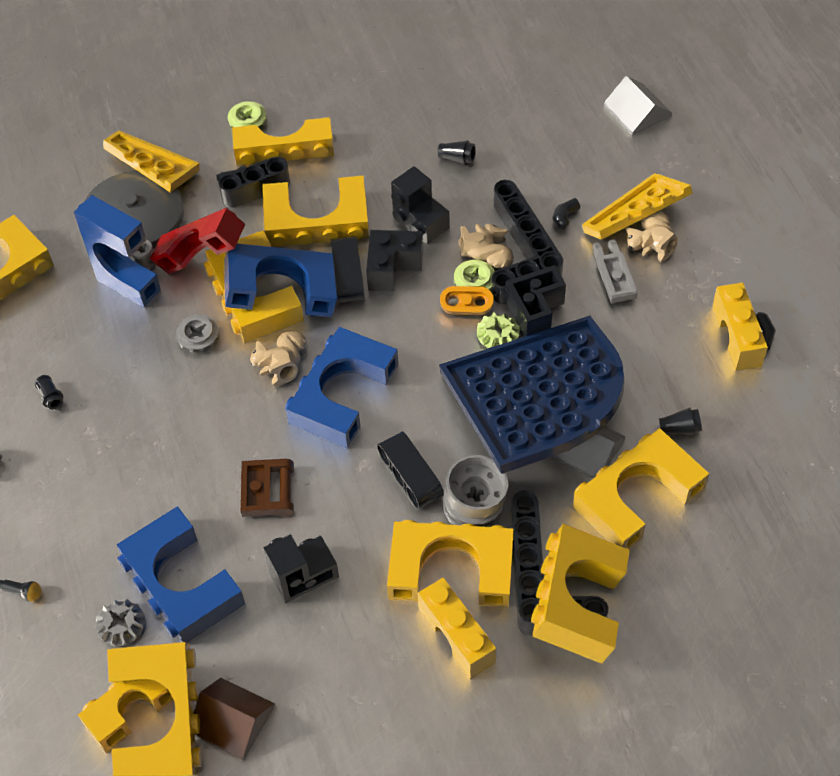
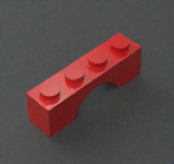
[150,207,246,275]

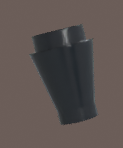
[438,140,476,165]
[659,407,702,435]

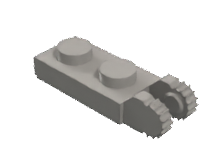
[592,240,638,304]

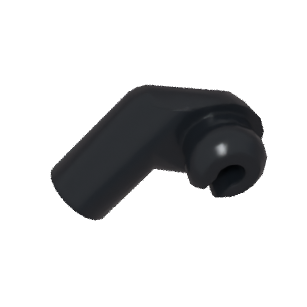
[552,198,580,229]
[755,312,776,350]

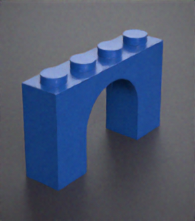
[74,195,161,307]
[224,243,337,317]
[285,327,399,449]
[116,506,245,643]

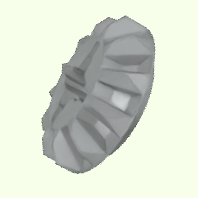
[176,315,219,353]
[96,599,145,646]

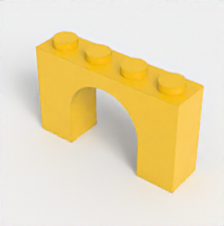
[263,175,369,247]
[0,215,54,300]
[203,230,304,343]
[573,428,710,549]
[387,520,513,607]
[531,523,630,664]
[107,642,202,776]

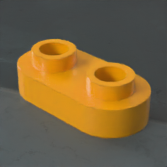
[440,286,493,315]

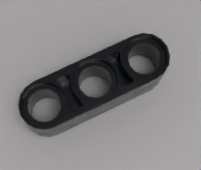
[219,157,290,208]
[331,236,365,303]
[377,431,444,509]

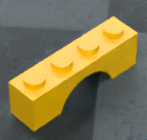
[232,117,334,166]

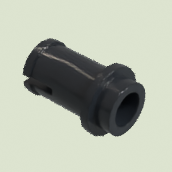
[34,375,64,410]

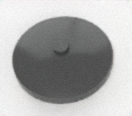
[84,171,184,249]

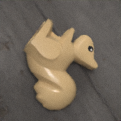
[626,211,678,263]
[458,224,514,268]
[250,331,307,387]

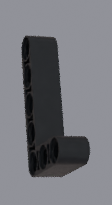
[491,180,563,304]
[511,490,609,636]

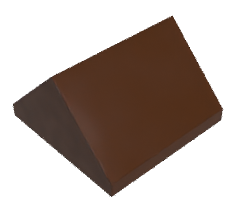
[194,678,276,761]

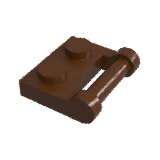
[240,459,294,517]

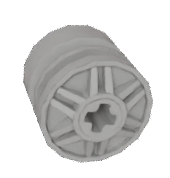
[443,455,508,527]

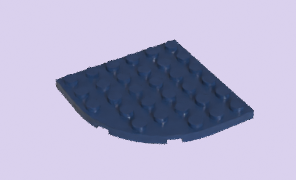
[439,315,624,474]

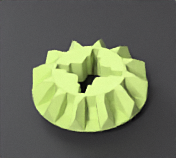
[228,102,267,127]
[454,260,495,290]
[477,312,520,348]

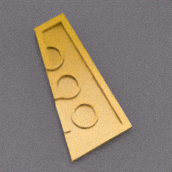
[104,130,200,193]
[582,173,693,240]

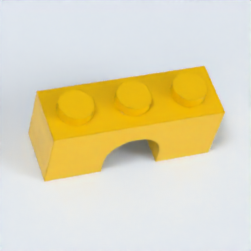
[713,283,768,371]
[418,577,496,680]
[78,680,174,753]

